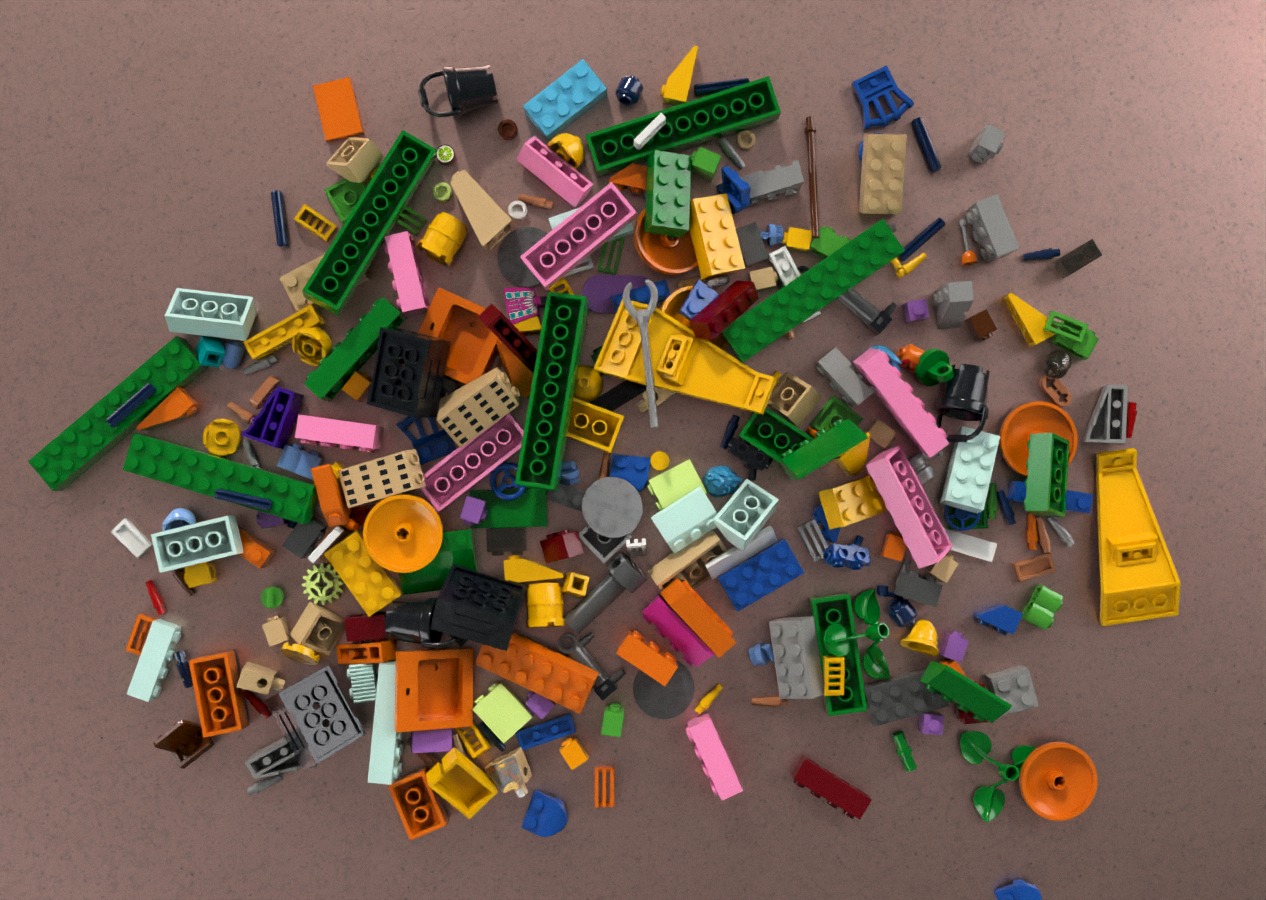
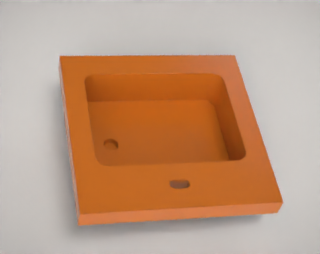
[418,287,509,384]
[395,648,474,733]

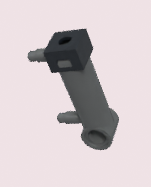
[837,288,897,336]
[558,632,626,701]

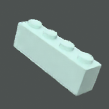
[127,619,182,702]

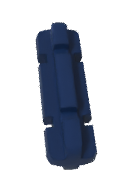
[173,651,193,688]

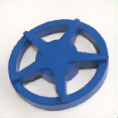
[944,505,981,531]

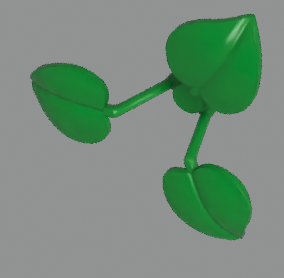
[824,589,890,679]
[960,731,1036,822]

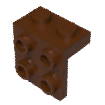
[153,720,215,769]

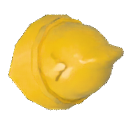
[900,619,939,656]

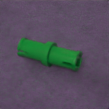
[891,731,917,772]

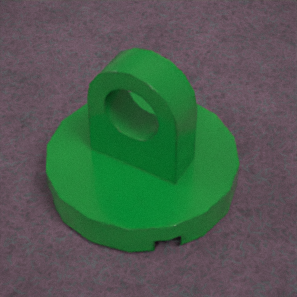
[915,348,954,386]

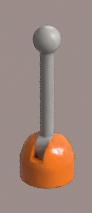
[959,219,978,266]

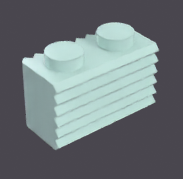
[347,663,378,704]

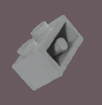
[968,124,1006,163]

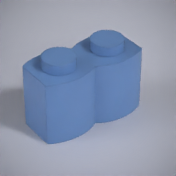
[277,442,324,480]

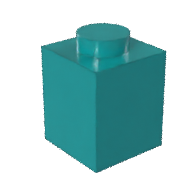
[195,336,225,367]

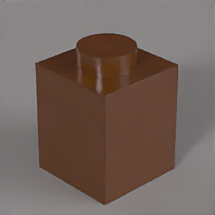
[965,309,997,341]

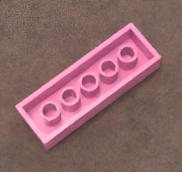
[520,182,637,291]
[853,348,949,458]
[420,412,524,512]
[866,444,953,568]

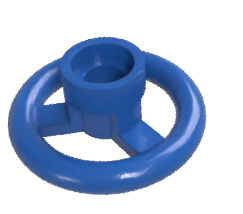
[490,462,527,501]

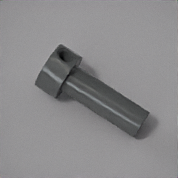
[564,552,647,634]

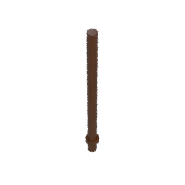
[805,116,820,239]

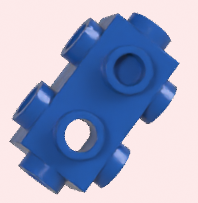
[823,536,871,570]

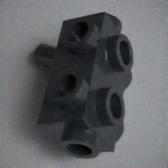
[727,437,773,481]

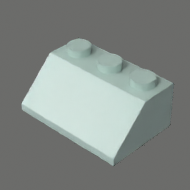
[713,479,779,551]
[651,486,718,554]

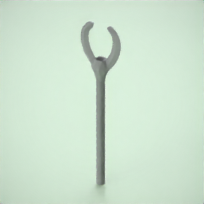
[623,279,659,428]

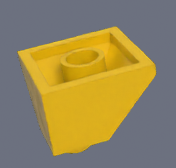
[833,432,870,476]

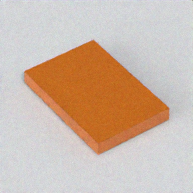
[313,77,364,142]

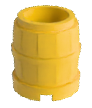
[416,212,467,267]
[525,583,565,628]

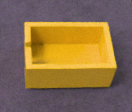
[818,475,887,529]
[426,747,498,820]

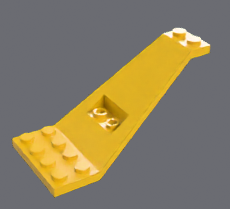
[593,298,777,415]
[1096,448,1181,626]

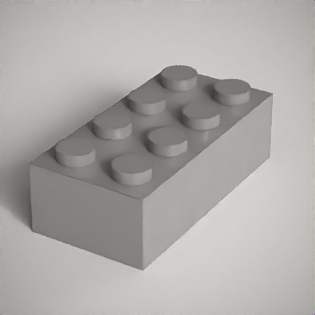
[769,616,824,699]

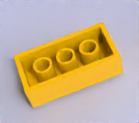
[689,194,745,280]
[324,529,402,617]

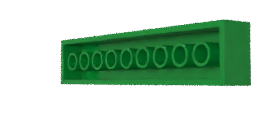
[585,76,781,177]
[302,130,437,317]
[721,219,905,363]
[515,292,589,492]
[28,336,209,491]
[123,433,318,524]

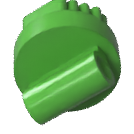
[261,586,284,609]

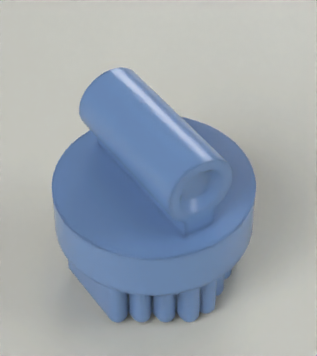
[759,224,784,246]
[560,461,579,486]
[749,643,774,666]

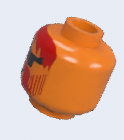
[897,344,925,372]

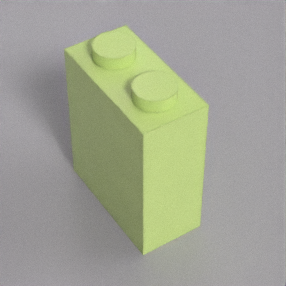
[647,459,707,511]
[472,680,533,744]

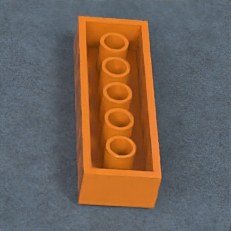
[475,632,600,714]

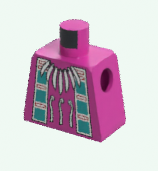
[503,288,547,324]

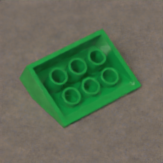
[779,418,868,480]
[399,528,478,595]

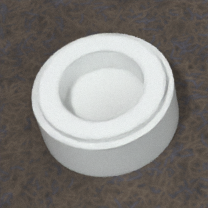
[508,201,527,221]

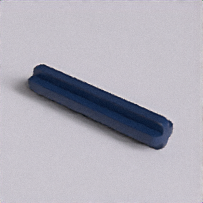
[694,78,750,96]
[912,117,942,172]
[271,190,289,247]
[898,217,945,261]
[106,383,157,427]
[214,489,273,510]

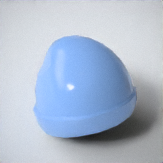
[162,508,196,532]

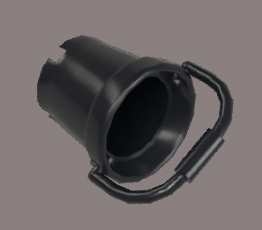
[418,65,498,118]
[937,364,990,443]
[385,598,459,650]

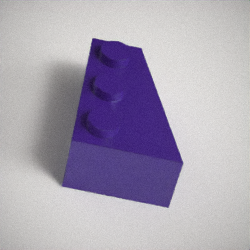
[241,386,304,449]

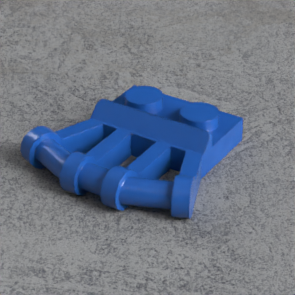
[851,65,914,129]
[396,407,456,465]

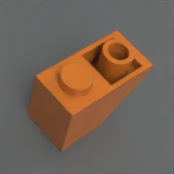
[609,163,647,195]

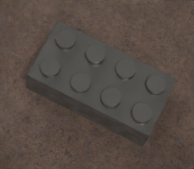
[864,667,949,727]

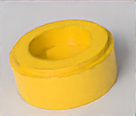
[650,451,669,470]

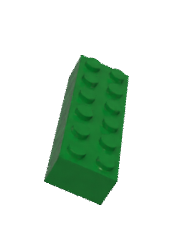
[304,297,407,402]
[808,593,868,716]

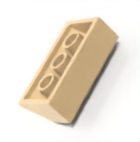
[648,530,727,591]

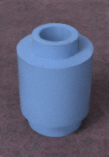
[221,340,245,369]

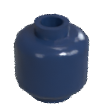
[615,76,643,106]
[888,598,917,627]

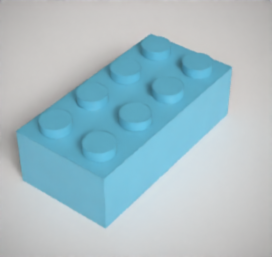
[523,59,607,142]

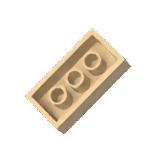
[859,134,907,214]
[279,254,370,312]

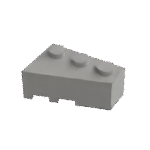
[740,159,804,205]
[932,281,974,329]
[816,347,876,407]
[1081,385,1128,445]
[244,736,318,779]

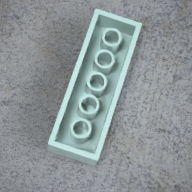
[367,659,408,785]

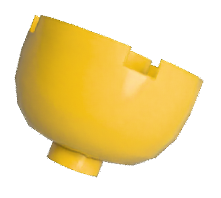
[547,133,585,169]
[292,327,332,366]
[574,365,604,403]

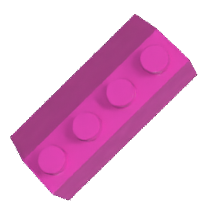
[642,594,714,667]

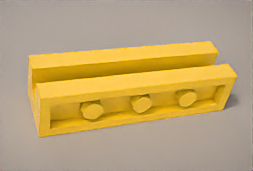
[243,305,326,360]

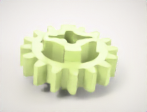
[302,563,345,605]

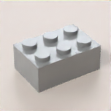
[965,194,1019,263]

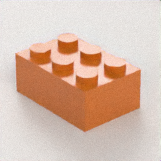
[616,630,678,686]
[388,766,449,840]

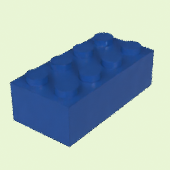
[717,538,804,612]

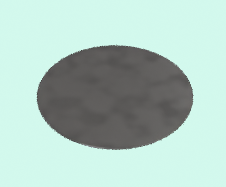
[497,227,547,287]
[582,477,643,538]
[633,661,694,719]

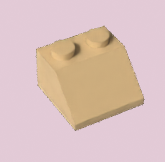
[326,137,384,183]
[767,372,822,428]
[290,601,346,656]

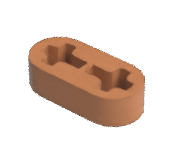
[249,375,280,410]
[1039,375,1072,407]

